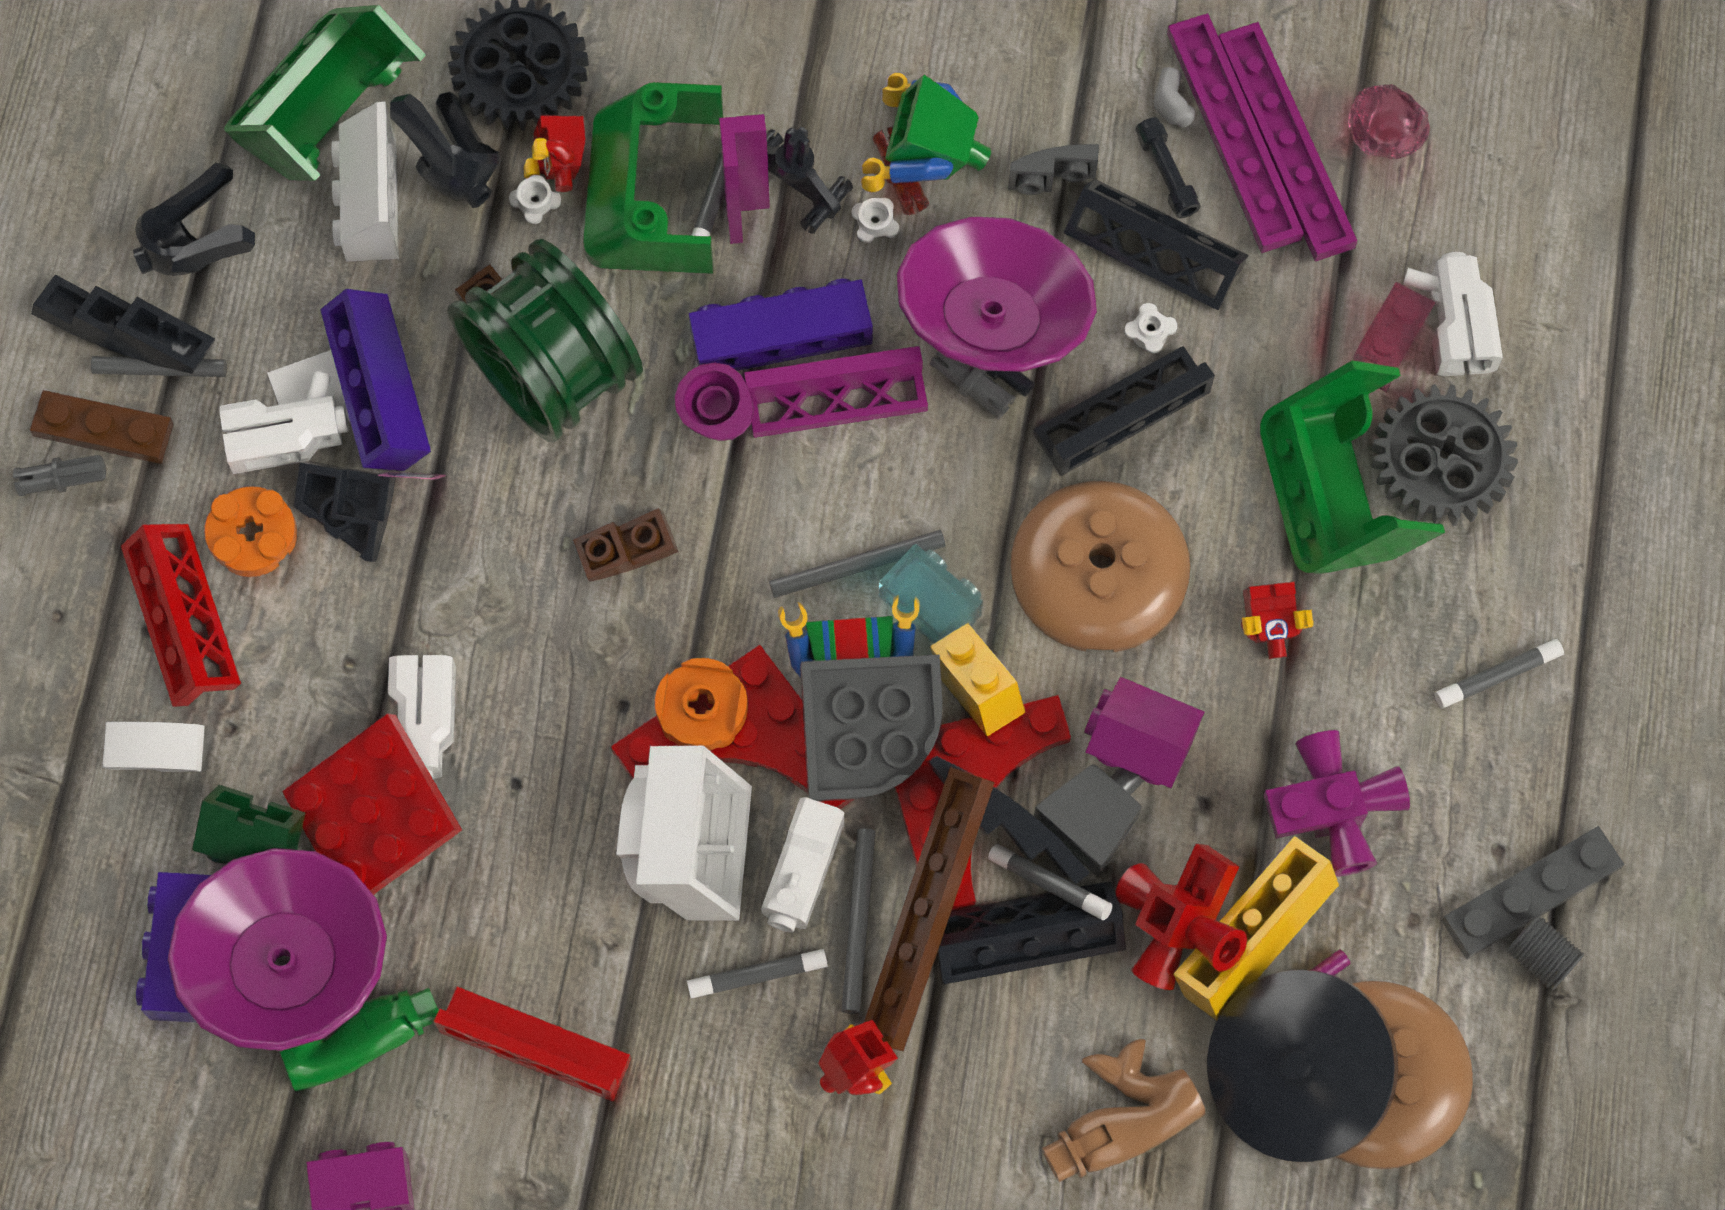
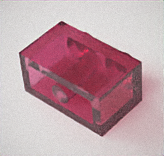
[1353,282,1435,393]

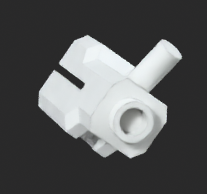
[1403,252,1503,376]
[220,372,349,474]
[388,655,456,779]
[761,797,844,933]

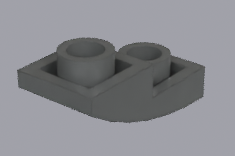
[1008,144,1099,195]

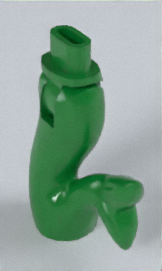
[279,988,439,1091]

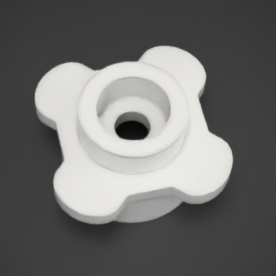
[509,175,561,224]
[852,198,899,243]
[1125,303,1177,353]

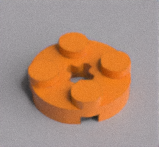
[205,487,297,577]
[655,658,748,750]

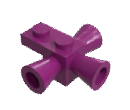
[1264,730,1410,877]

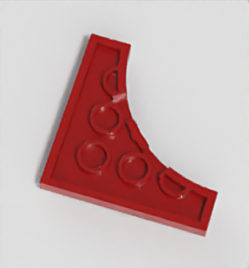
[611,645,855,809]
[894,695,1071,911]

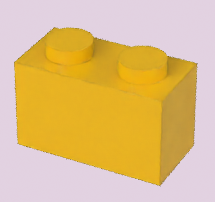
[930,623,1025,736]

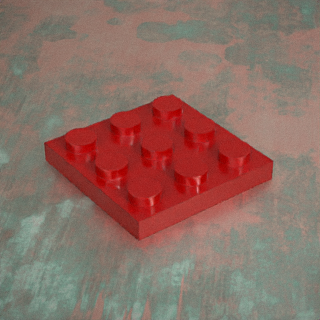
[282,713,462,895]

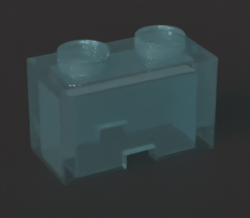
[878,544,983,643]

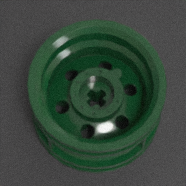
[447,239,643,443]

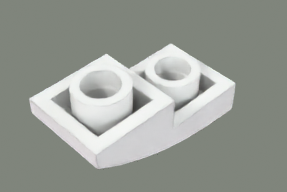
[103,722,205,772]

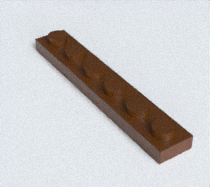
[864,767,995,1052]

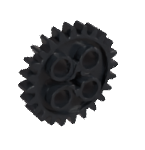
[448,0,589,131]

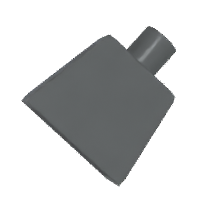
[1034,764,1144,877]

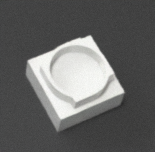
[616,746,752,921]

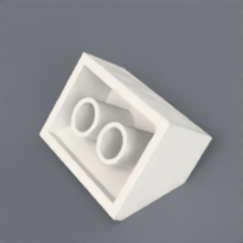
[332,102,399,262]

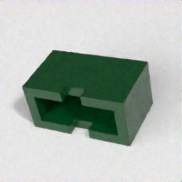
[192,784,305,864]

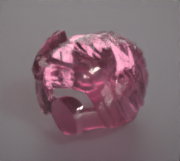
[1348,84,1430,159]

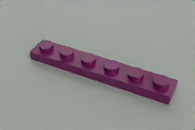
[1167,13,1304,254]
[1218,22,1358,262]

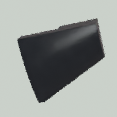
[294,461,396,562]

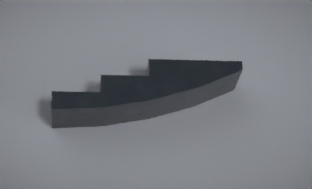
[31,274,215,374]
[926,756,1090,885]

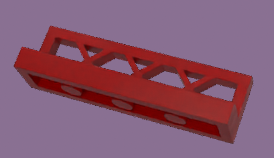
[121,524,241,707]
[434,986,631,1102]

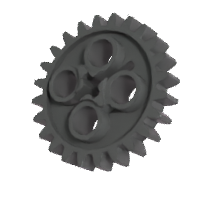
[1371,384,1518,526]

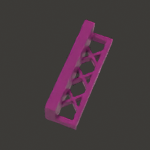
[719,114,770,244]
[744,346,928,438]

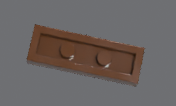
[30,390,174,464]

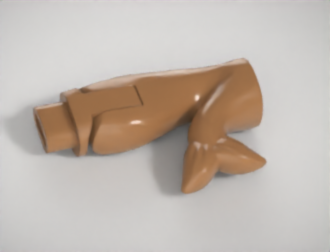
[1042,1039,1205,1182]

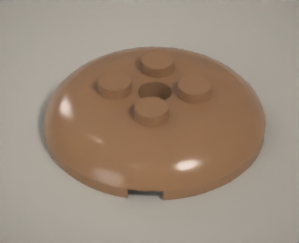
[1011,481,1190,652]
[1336,981,1473,1169]

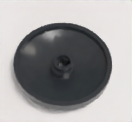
[1207,970,1398,1162]

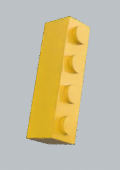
[1174,836,1339,1021]

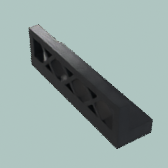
[1064,179,1249,310]
[1033,346,1215,476]
[937,881,1126,985]

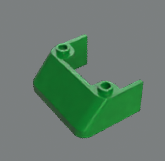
[224,5,426,181]
[583,82,724,274]
[1260,360,1445,574]

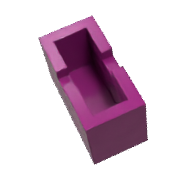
[306,1142,415,1210]

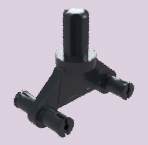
[766,126,853,234]

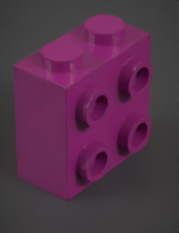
[1084,676,1205,789]

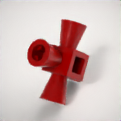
[1116,844,1247,990]

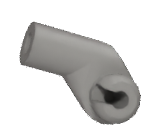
[1153,67,1195,128]

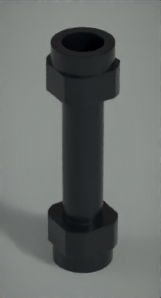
[1135,117,1201,219]

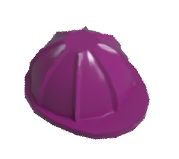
[675,362,754,441]

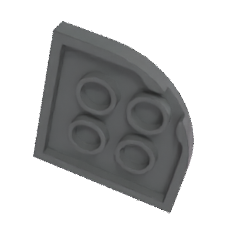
[800,654,942,801]

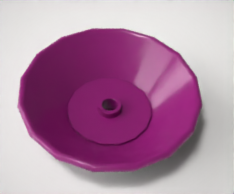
[896,216,1097,372]
[168,848,387,1051]

